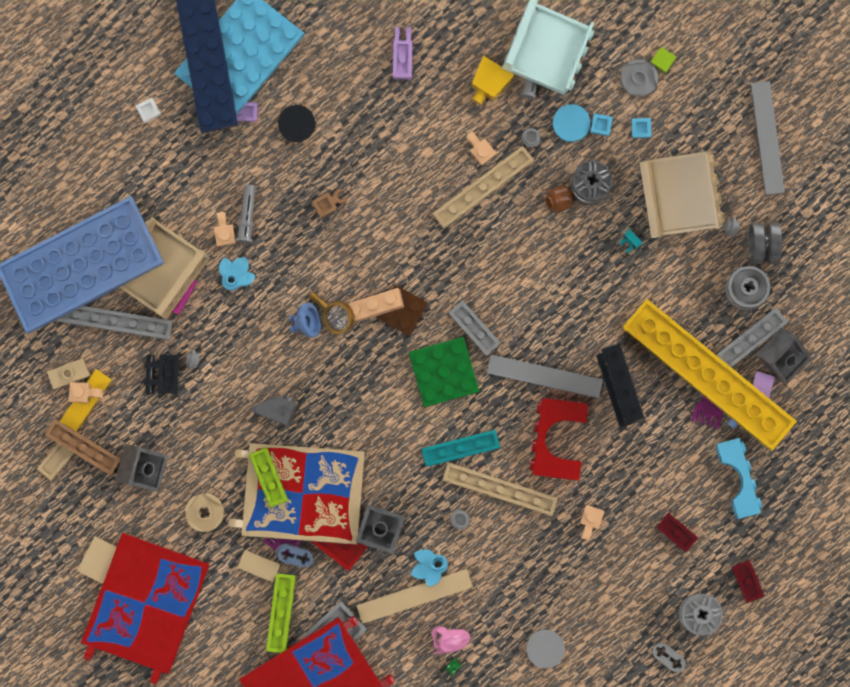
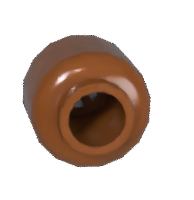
[545,185,575,213]

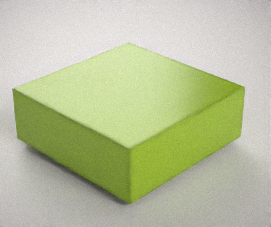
[650,47,677,74]

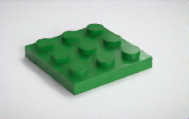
[408,337,479,408]

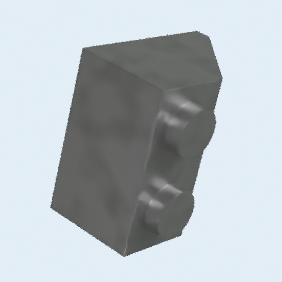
[756,327,812,385]
[251,395,298,427]
[115,444,168,492]
[356,505,405,554]

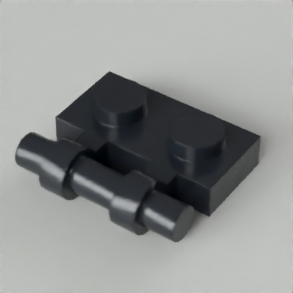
[144,355,179,394]

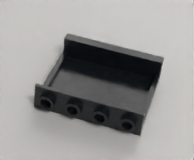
[596,343,645,428]

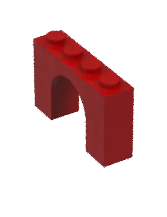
[529,398,588,481]

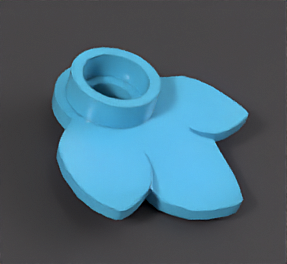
[219,257,255,291]
[411,550,448,587]

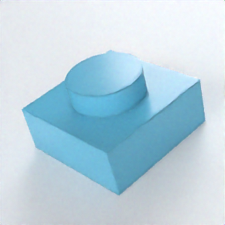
[590,113,613,137]
[631,118,652,139]

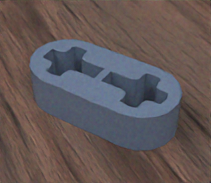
[276,544,313,567]

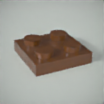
[376,285,428,336]

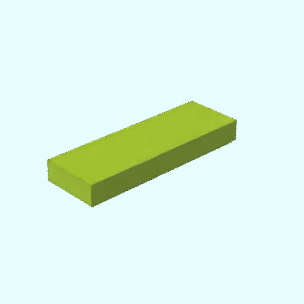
[249,447,288,508]

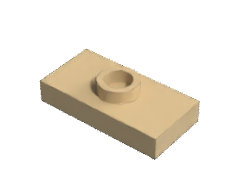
[47,358,90,390]

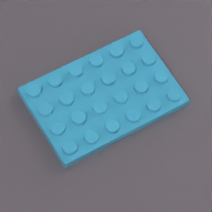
[174,0,305,115]

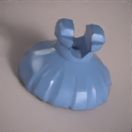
[289,302,321,338]

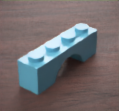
[715,438,762,519]

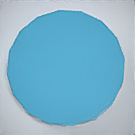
[553,104,590,142]

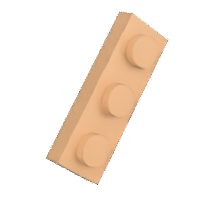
[346,288,404,323]

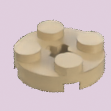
[185,493,224,532]

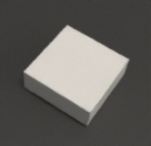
[136,98,161,123]

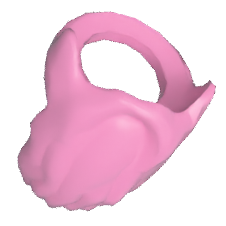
[432,626,471,654]

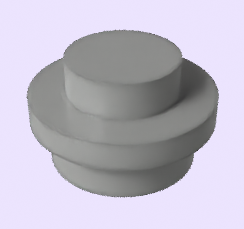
[522,128,541,147]
[724,217,740,236]
[185,350,200,369]
[451,510,470,529]

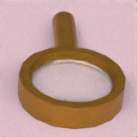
[309,292,354,334]

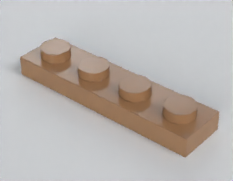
[45,419,121,476]

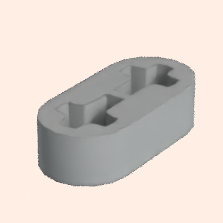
[652,642,686,672]

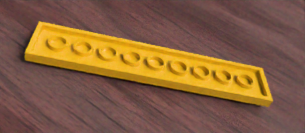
[622,299,797,452]

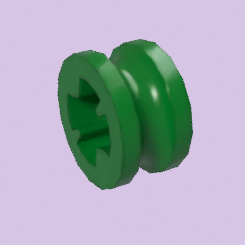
[444,657,462,677]

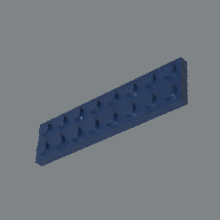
[176,0,239,134]

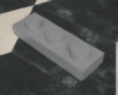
[448,300,501,356]

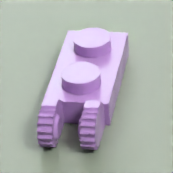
[393,27,412,80]

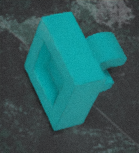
[618,229,643,254]

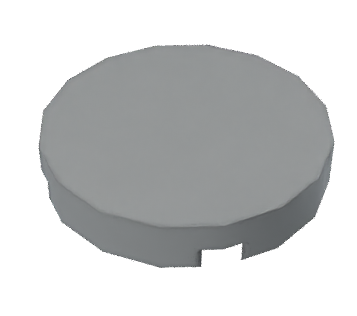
[621,59,658,97]
[526,629,565,668]

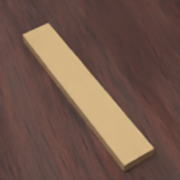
[432,146,534,229]
[442,462,558,516]
[356,569,473,624]

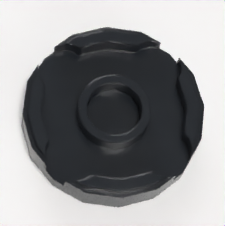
[278,105,316,143]

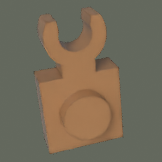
[312,189,348,219]

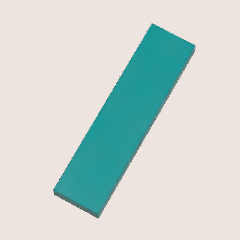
[421,429,500,467]

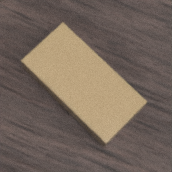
[37,444,75,481]
[238,550,281,582]

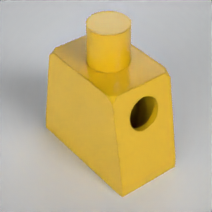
[471,56,514,105]

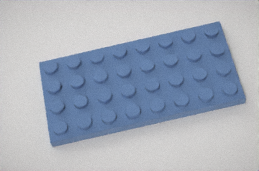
[0,196,165,334]

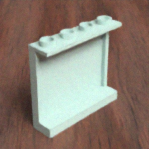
[502,0,594,95]

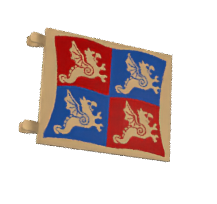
[228,443,365,544]

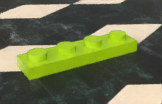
[266,573,296,653]

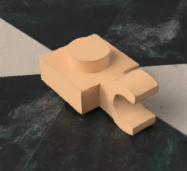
[466,131,497,166]
[214,212,236,247]
[68,382,103,403]
[580,505,605,541]

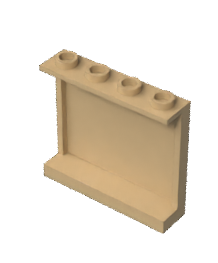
[639,150,725,238]
[119,217,210,320]

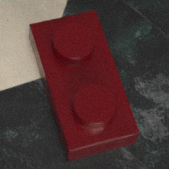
[656,513,698,553]
[731,560,765,603]

